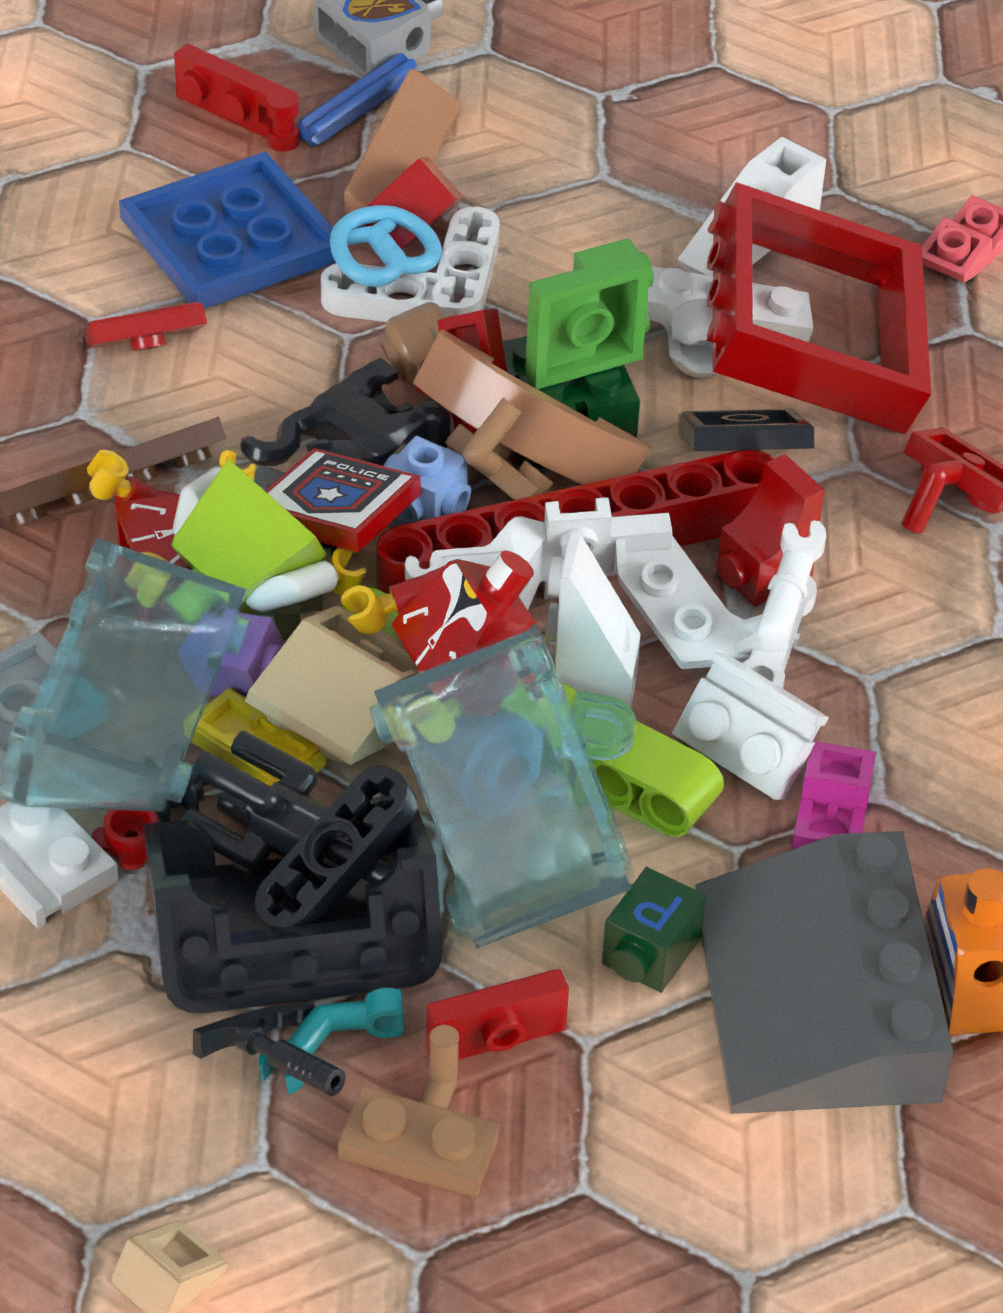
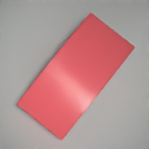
[922,195,1003,283]

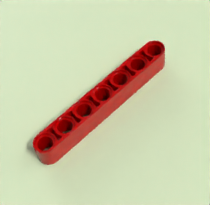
[376,450,773,594]

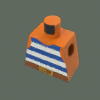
[924,868,1003,1036]

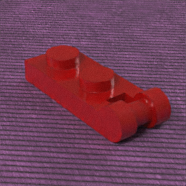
[174,43,300,152]

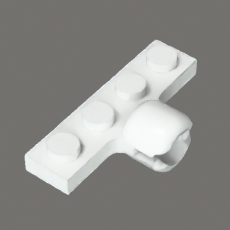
[647,266,814,378]

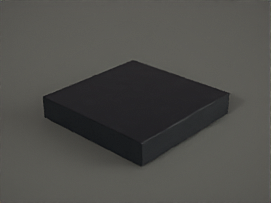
[679,408,814,451]

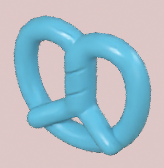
[330,205,442,287]

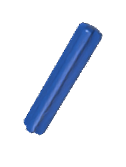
[297,53,417,147]

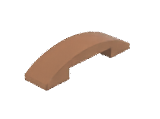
[413,329,652,485]

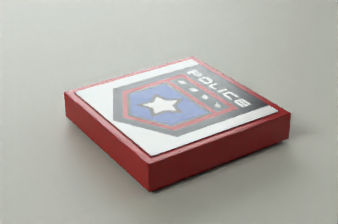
[265,448,421,553]

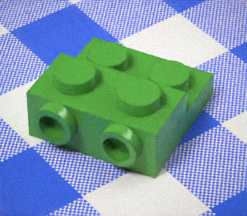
[525,238,654,389]

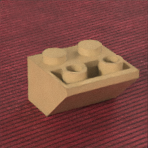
[245,605,430,765]

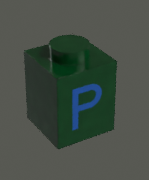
[602,866,706,993]

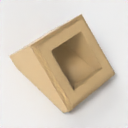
[112,1220,228,1313]

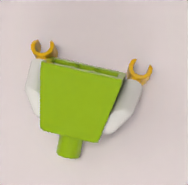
[167,450,367,622]

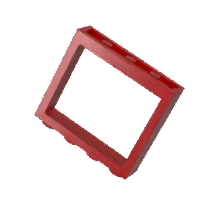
[706,182,931,434]

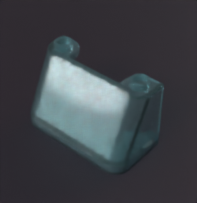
[0,538,251,812]
[370,624,634,948]

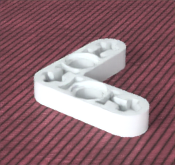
[321,207,500,322]

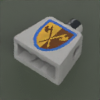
[314,0,444,78]

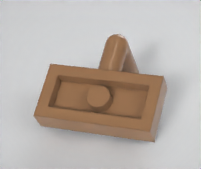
[445,398,553,500]
[338,1025,499,1198]

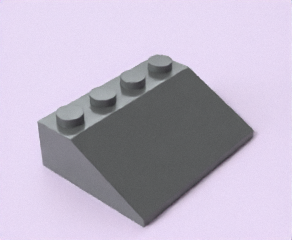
[695,831,953,1114]

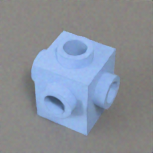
[384,436,471,527]

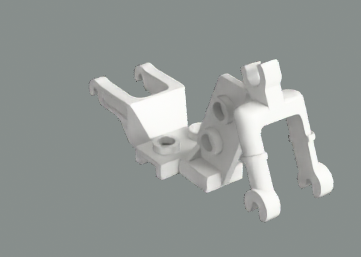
[405,498,827,688]

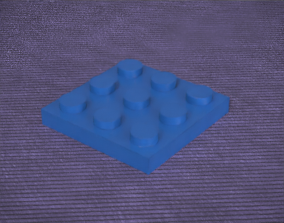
[119,152,336,309]

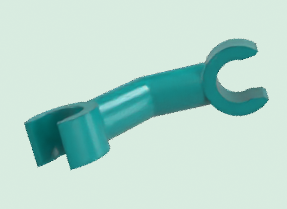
[258,988,405,1094]

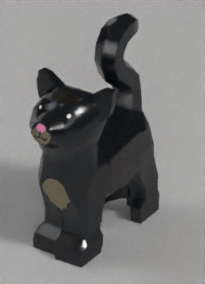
[240,358,450,466]

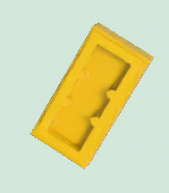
[185,687,327,786]

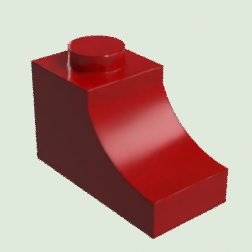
[717,454,825,607]

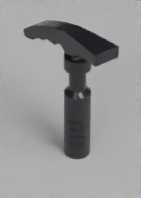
[193,1002,346,1096]

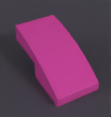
[791,741,876,850]

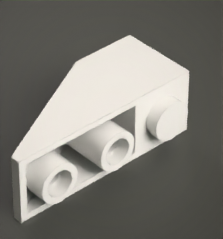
[677,137,826,276]
[544,531,641,717]

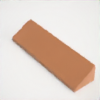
[344,69,461,227]

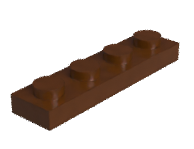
[0,416,227,527]

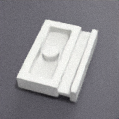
[672,652,829,800]
[0,785,119,929]

